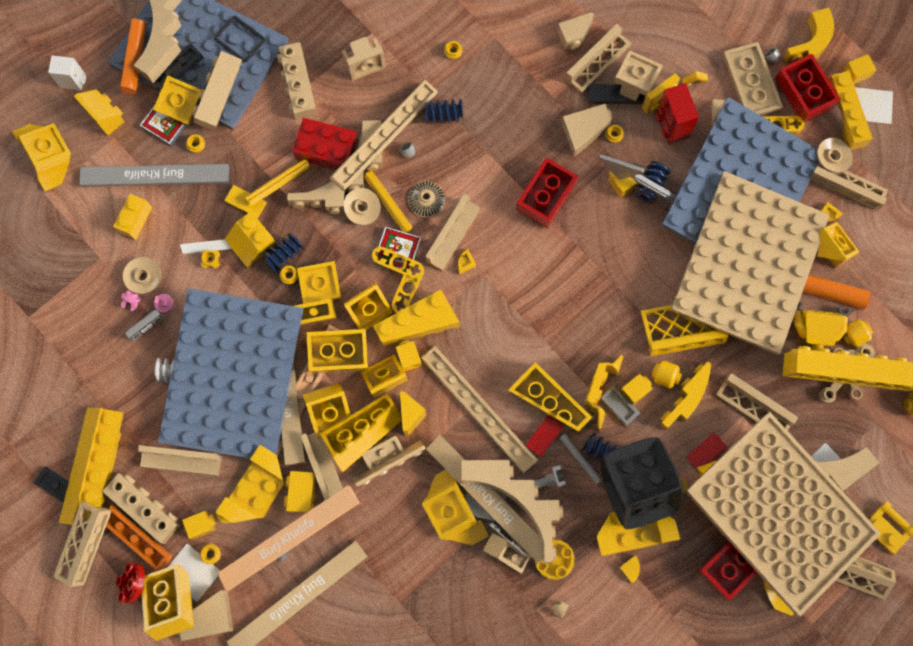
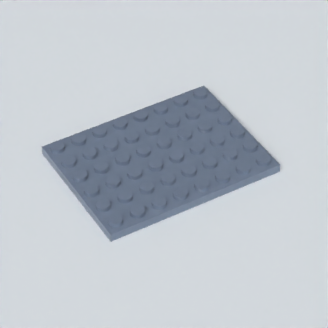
[108,0,289,130]
[661,97,819,245]
[158,288,304,459]

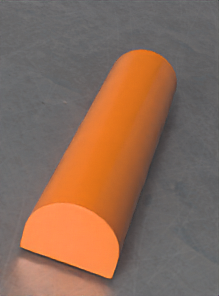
[120,18,147,95]
[802,274,871,310]
[106,505,173,571]

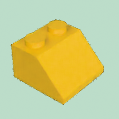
[74,90,125,135]
[225,211,276,268]
[303,383,351,438]

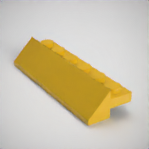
[59,408,124,525]

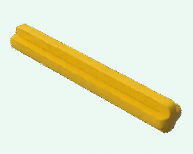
[245,159,310,206]
[364,171,412,233]

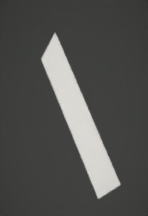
[180,239,232,254]

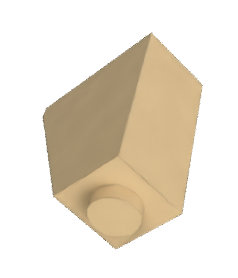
[562,104,613,156]
[177,590,233,641]

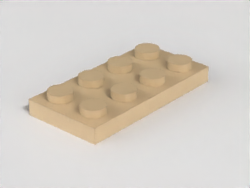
[722,42,783,116]

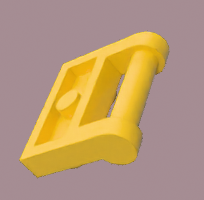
[868,501,913,555]

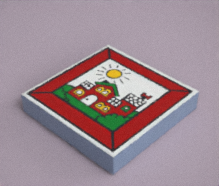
[140,105,187,146]
[374,227,421,272]

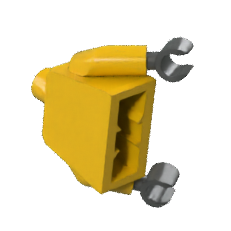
[793,302,850,351]

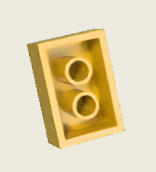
[307,329,368,374]
[142,564,194,641]

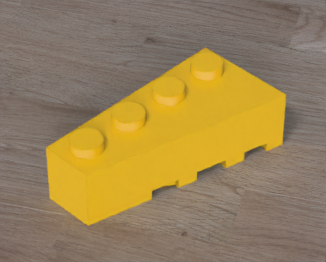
[373,290,460,347]
[508,362,592,432]
[320,393,402,472]

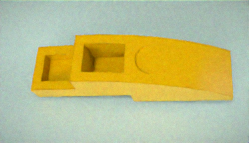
[659,362,711,430]

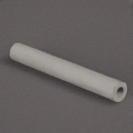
[559,434,602,485]

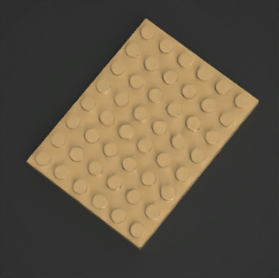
[671,171,830,355]
[685,412,881,617]

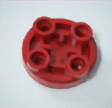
[116,562,145,605]

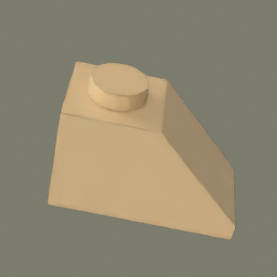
[557,12,594,50]
[483,533,531,574]

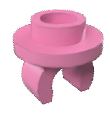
[121,291,141,311]
[154,294,174,313]

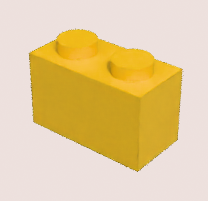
[113,194,152,240]
[294,299,337,326]
[284,471,316,513]

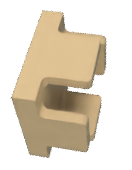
[342,37,386,81]
[614,50,663,101]

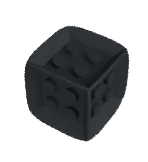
[601,437,683,529]

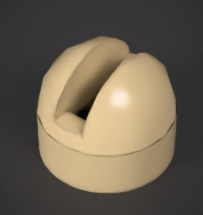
[553,601,570,619]

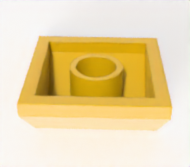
[344,283,394,331]
[360,355,408,398]
[400,391,427,436]

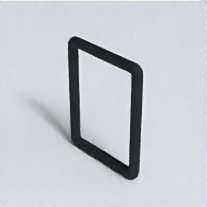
[214,16,266,63]

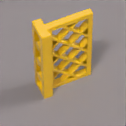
[640,305,728,357]

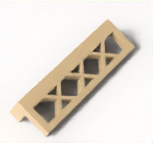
[566,24,631,94]
[811,162,888,211]
[425,194,480,272]
[715,373,798,431]
[300,433,343,500]
[138,445,222,476]
[53,502,112,587]
[835,557,896,600]

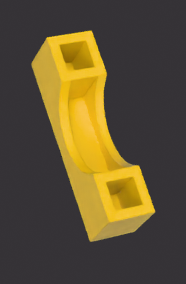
[828,71,873,150]

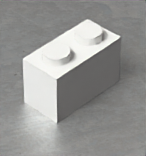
[48,56,86,90]

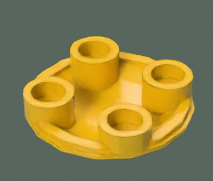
[535,539,575,580]

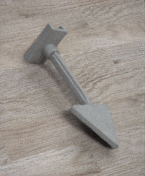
[599,154,676,202]
[464,465,569,522]

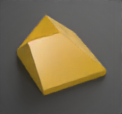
[817,222,859,268]

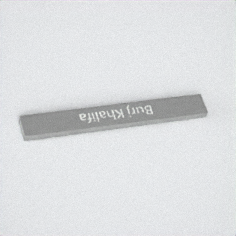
[80,164,230,187]

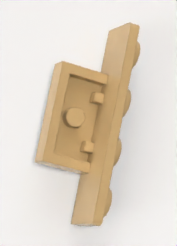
[352,433,425,487]

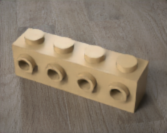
[277,42,318,121]
[192,51,242,131]
[102,473,181,544]

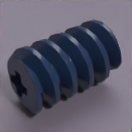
[425,99,463,123]
[634,161,671,203]
[263,233,305,273]
[581,432,617,464]

